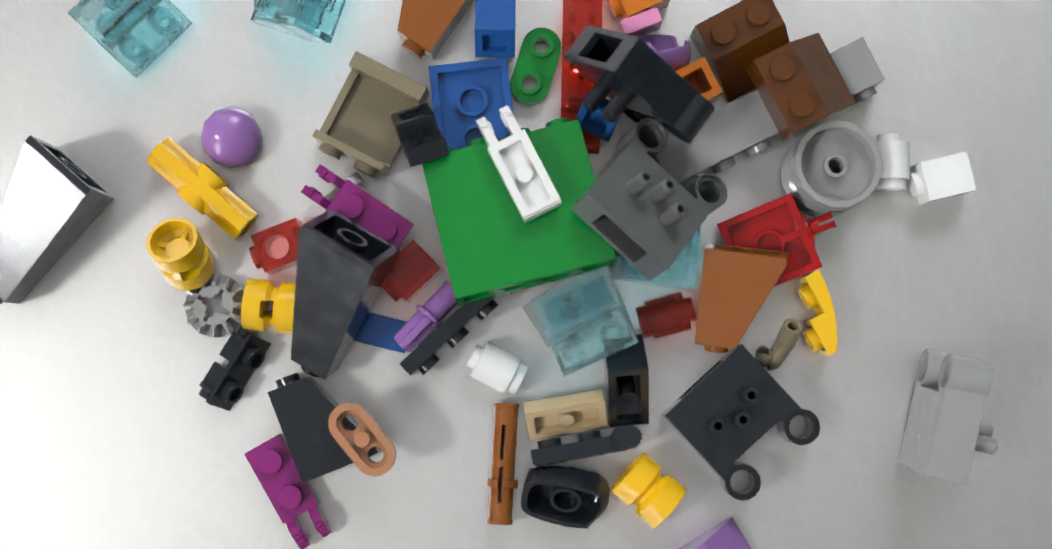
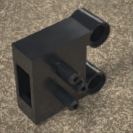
[564,25,715,143]
[661,344,820,501]

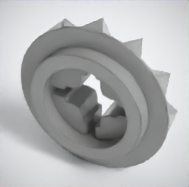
[183,274,244,337]

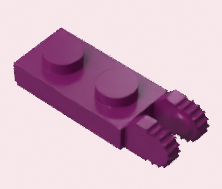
[301,164,415,248]
[244,434,332,549]

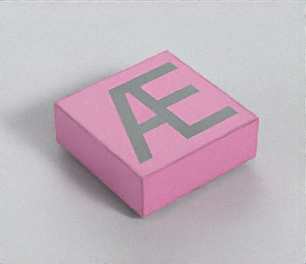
[618,7,663,36]

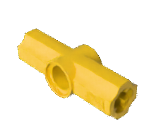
[146,136,260,240]

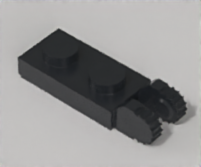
[530,424,643,467]

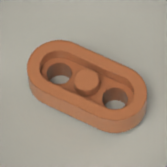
[328,402,397,476]

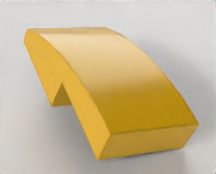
[798,270,837,356]

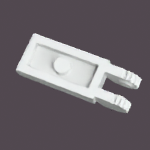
[476,105,562,223]

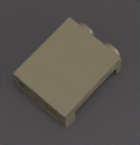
[312,51,429,178]

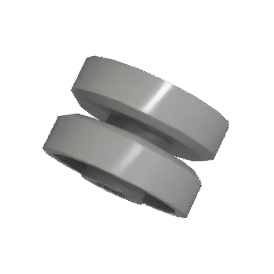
[781,121,882,217]

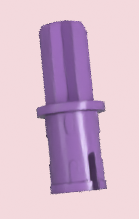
[394,281,457,352]

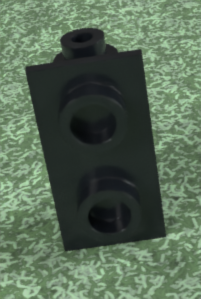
[198,326,271,411]

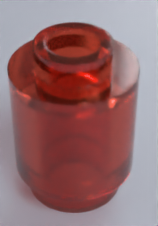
[635,291,697,340]

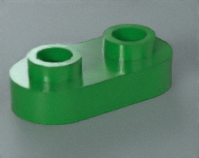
[510,27,561,106]

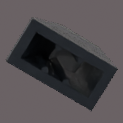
[267,373,382,483]

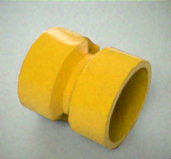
[146,217,216,291]
[241,278,295,334]
[610,452,687,529]

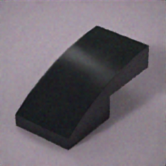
[390,103,450,167]

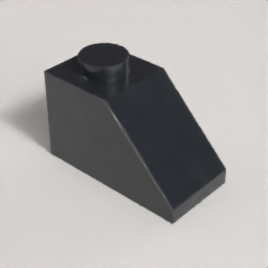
[603,334,649,427]

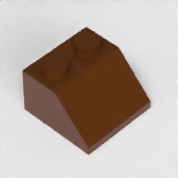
[690,0,790,104]
[746,33,856,141]

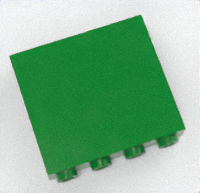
[422,118,616,305]

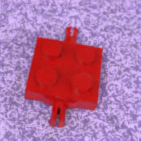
[717,193,837,287]

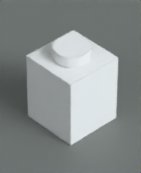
[908,151,977,205]

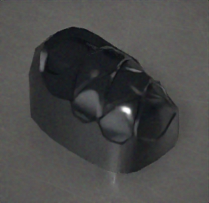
[521,465,610,529]

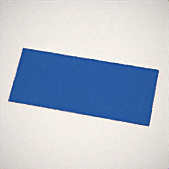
[353,312,407,353]

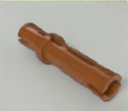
[486,402,519,525]

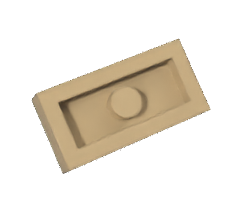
[523,389,608,441]

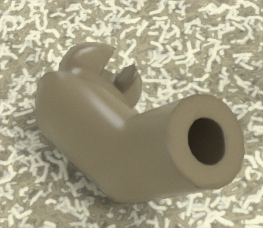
[755,318,803,371]

